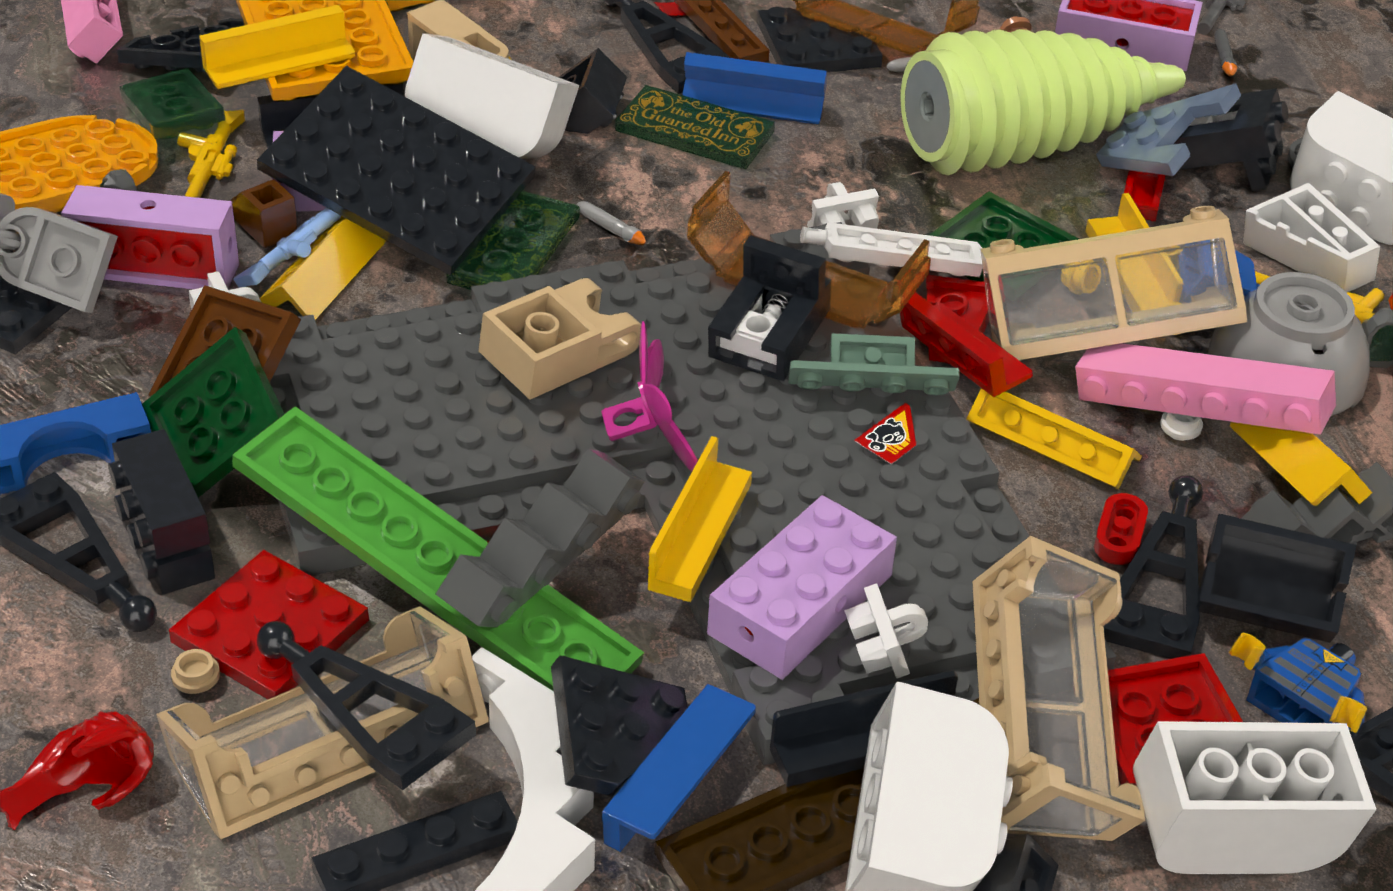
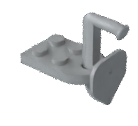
[0,193,118,313]

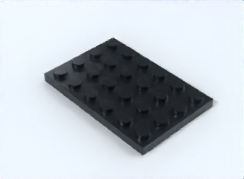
[257,66,536,276]

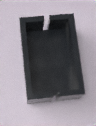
[108,429,215,595]
[1196,514,1356,643]

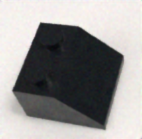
[559,48,627,134]

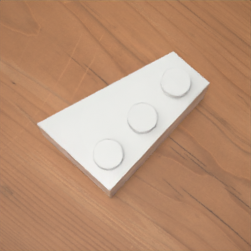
[1243,183,1380,292]

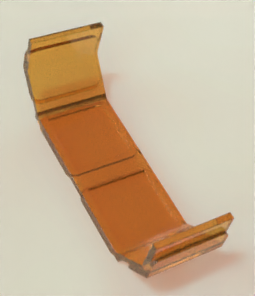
[792,0,980,55]
[687,171,931,329]

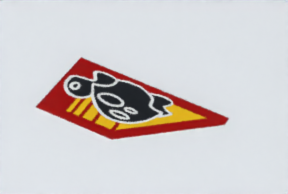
[854,403,916,464]

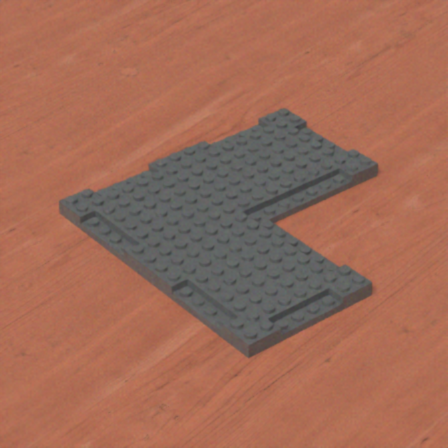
[270,222,1116,766]

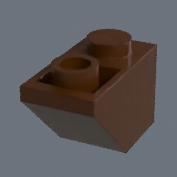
[230,179,297,248]

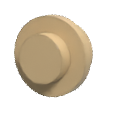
[171,649,220,694]

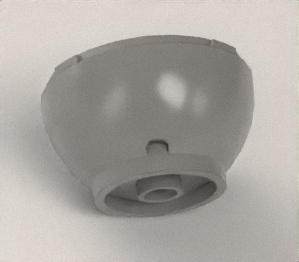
[1208,272,1370,417]

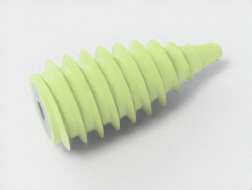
[901,29,1186,175]

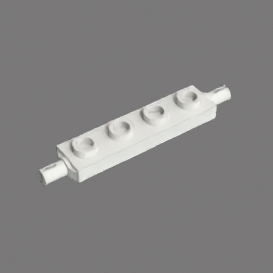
[800,222,983,277]

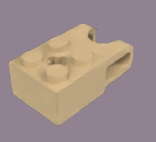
[407,0,509,62]
[479,278,641,400]

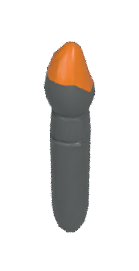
[1214,29,1237,76]

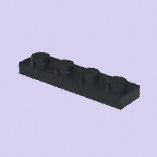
[311,790,518,891]

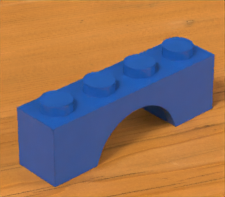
[0,392,151,495]

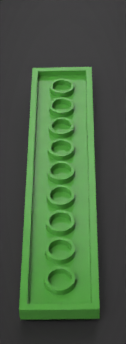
[232,406,644,691]

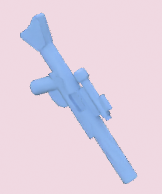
[233,208,341,288]

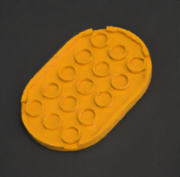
[0,115,159,213]

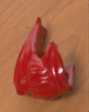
[0,711,154,830]

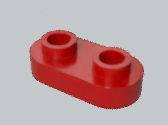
[1094,493,1148,565]

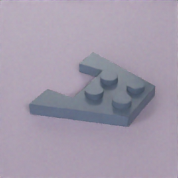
[1096,83,1241,176]

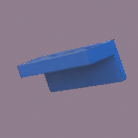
[681,52,827,124]
[602,684,756,852]

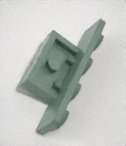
[788,333,960,395]

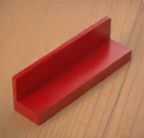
[896,288,1033,397]

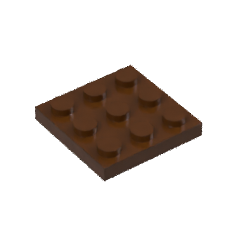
[148,285,301,397]

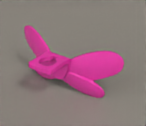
[602,321,698,472]

